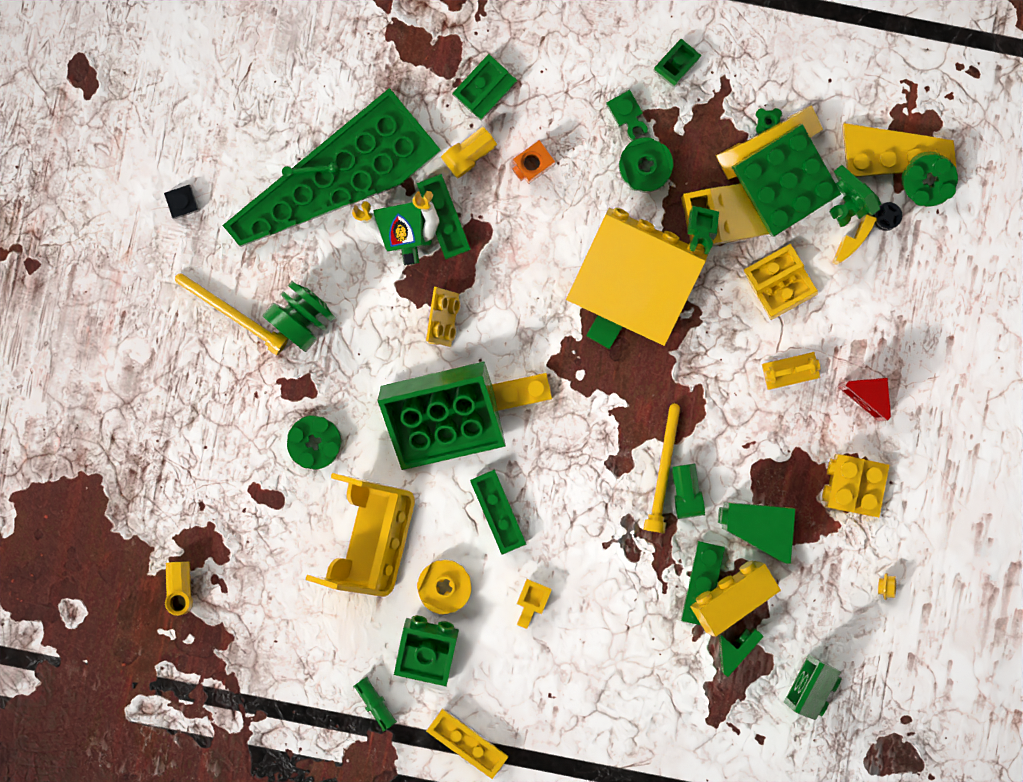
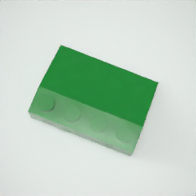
[377,361,506,470]

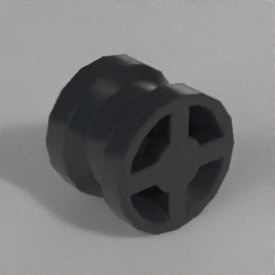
[872,202,903,231]

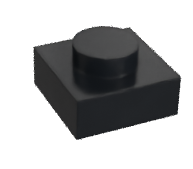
[164,184,199,219]

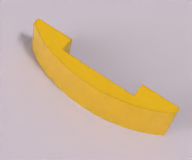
[715,105,823,180]

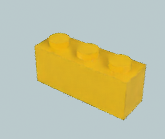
[690,560,781,637]

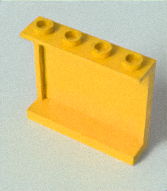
[566,207,708,346]

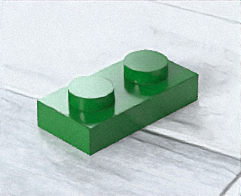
[834,165,880,215]

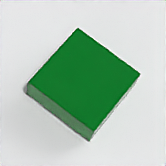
[586,315,623,349]

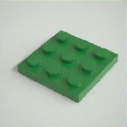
[731,124,841,237]

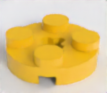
[417,559,472,614]

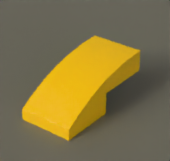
[832,214,877,265]

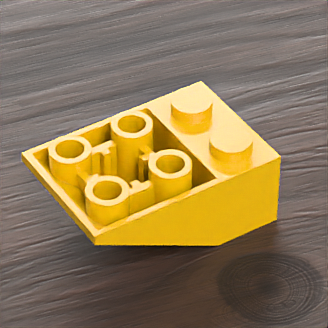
[681,184,769,248]

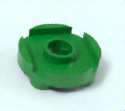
[619,137,673,193]
[902,151,958,207]
[287,415,342,470]

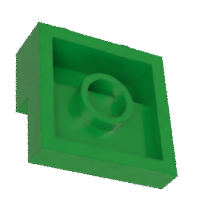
[393,615,459,687]

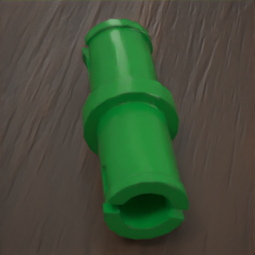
[353,677,397,731]

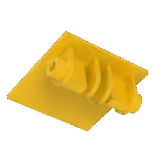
[426,287,460,347]

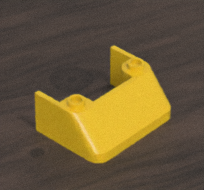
[306,473,415,597]

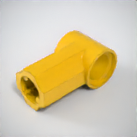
[440,126,497,179]
[165,562,193,616]

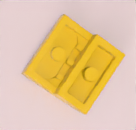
[743,244,818,320]

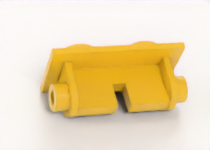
[762,352,821,390]

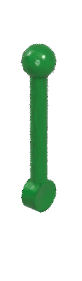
[282,162,339,178]

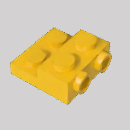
[822,454,890,518]

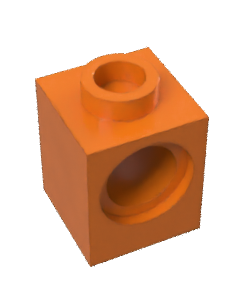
[512,140,555,184]

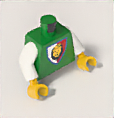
[352,191,439,266]

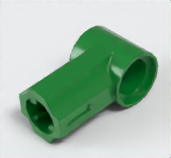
[672,463,705,519]

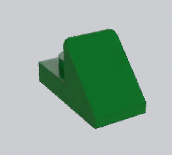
[654,39,702,88]
[718,627,764,677]

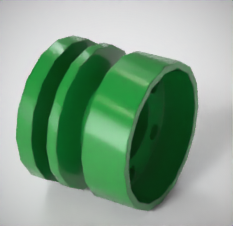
[262,281,336,352]

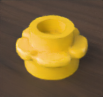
[878,573,896,600]

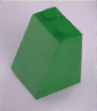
[718,502,795,564]

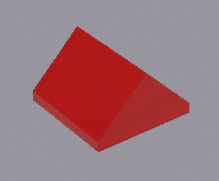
[837,378,891,422]

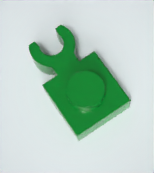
[606,90,648,141]
[829,183,881,227]
[688,206,719,255]

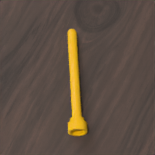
[175,273,289,356]
[643,403,680,533]

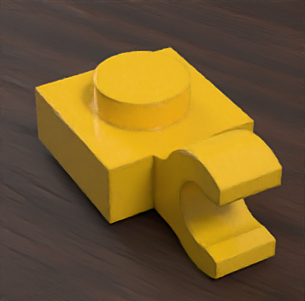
[516,579,552,629]

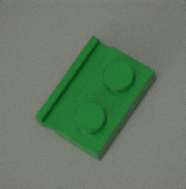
[452,54,518,121]

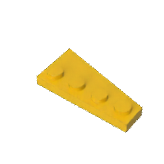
[842,123,956,177]

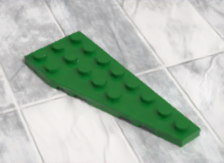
[222,88,442,247]

